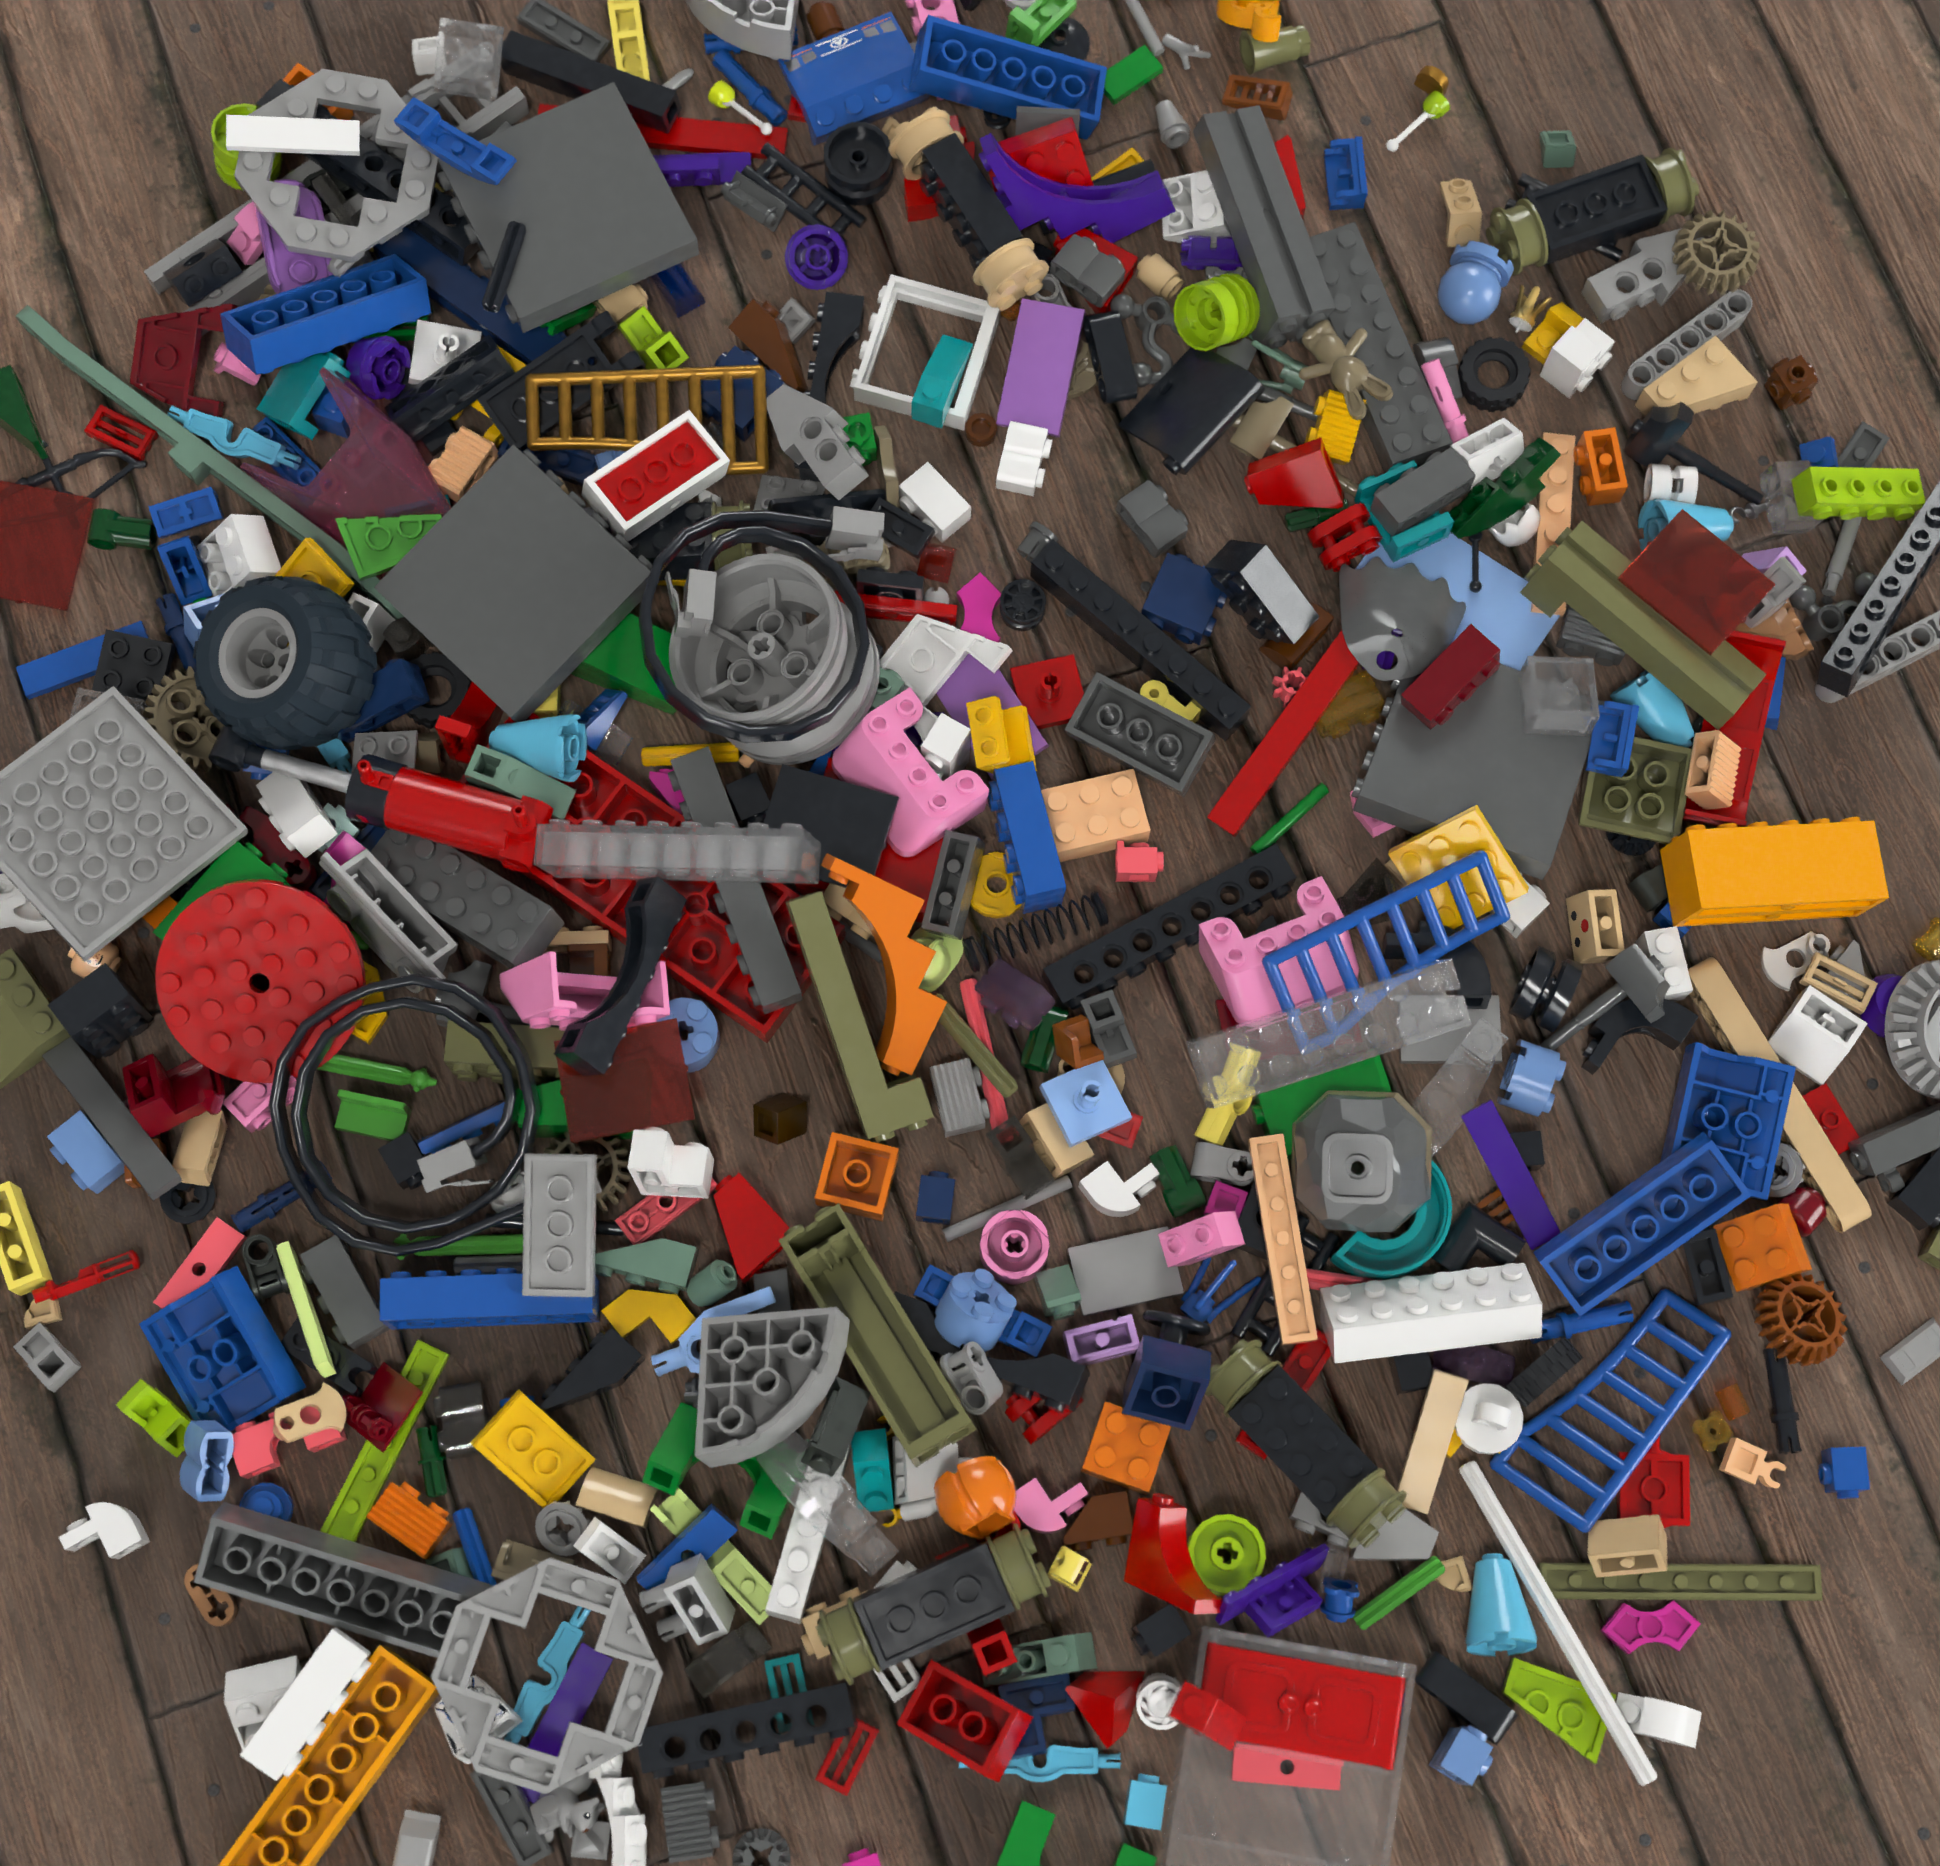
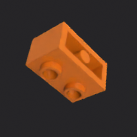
[1573,427,1628,506]

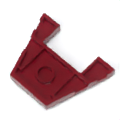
[130,303,238,418]

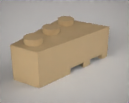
[1635,335,1758,416]

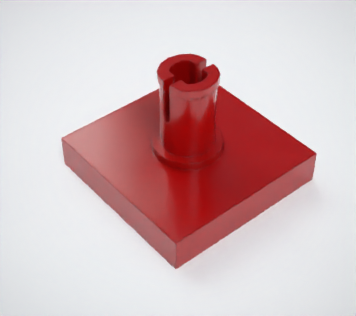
[1010,654,1084,730]

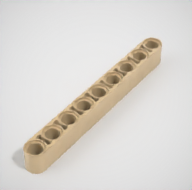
[1688,957,1872,1233]

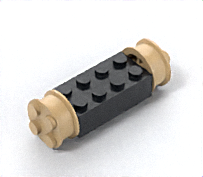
[889,107,1049,311]

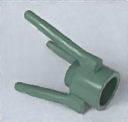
[1248,334,1308,394]

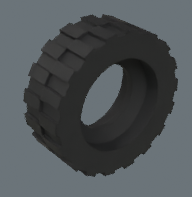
[1457,337,1531,412]
[406,652,471,729]
[1507,1336,1583,1407]

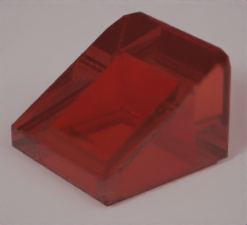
[917,542,957,584]

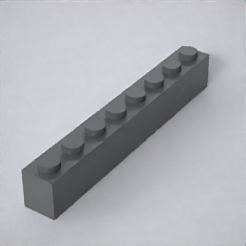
[667,746,803,1014]

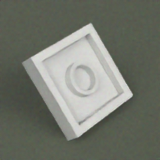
[408,320,481,385]

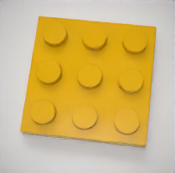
[1388,805,1529,929]

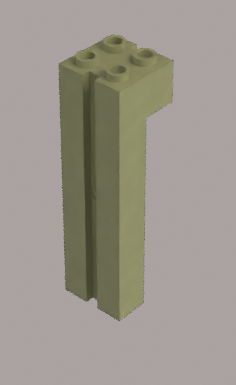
[1520,521,1767,730]
[785,891,934,1142]
[778,1203,976,1467]

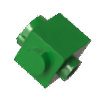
[843,413,877,467]

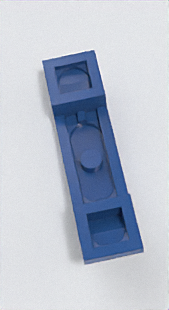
[394,97,517,185]
[913,1264,1053,1358]

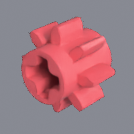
[1272,667,1307,708]

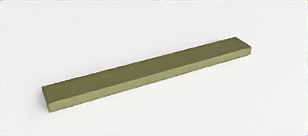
[1537,1563,1823,1601]

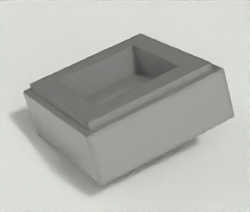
[778,297,816,344]
[571,1821,611,1860]

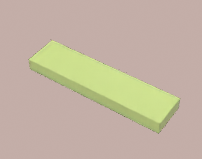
[276,1241,336,1378]

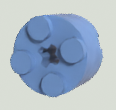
[649,998,720,1073]
[1497,1039,1566,1117]
[934,1269,1017,1352]

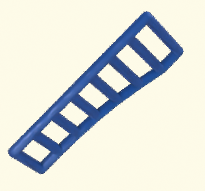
[1262,850,1510,1056]
[1489,1289,1732,1533]

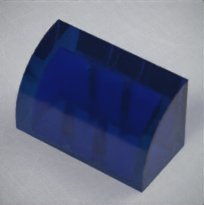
[650,263,705,318]

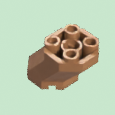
[1704,594,1814,660]

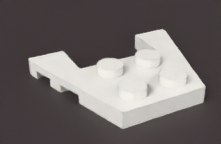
[880,614,1013,741]

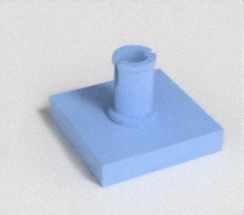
[1039,1060,1132,1148]

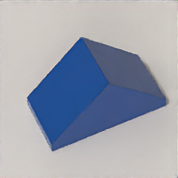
[157,535,213,606]

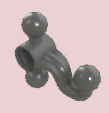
[1110,294,1180,387]
[1790,572,1877,645]

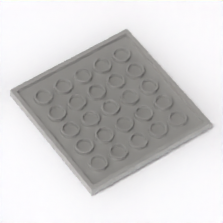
[0,686,248,962]

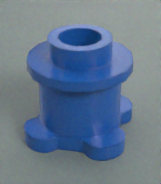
[1320,1577,1360,1623]

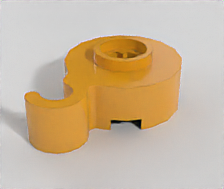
[1216,0,1282,42]

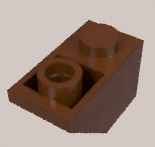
[1062,1491,1133,1552]

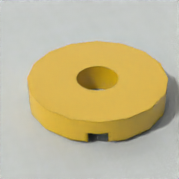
[970,852,1021,918]

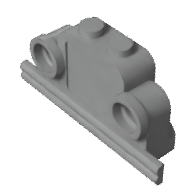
[319,848,458,993]

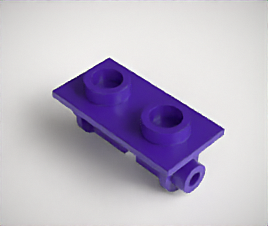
[1180,235,1243,271]

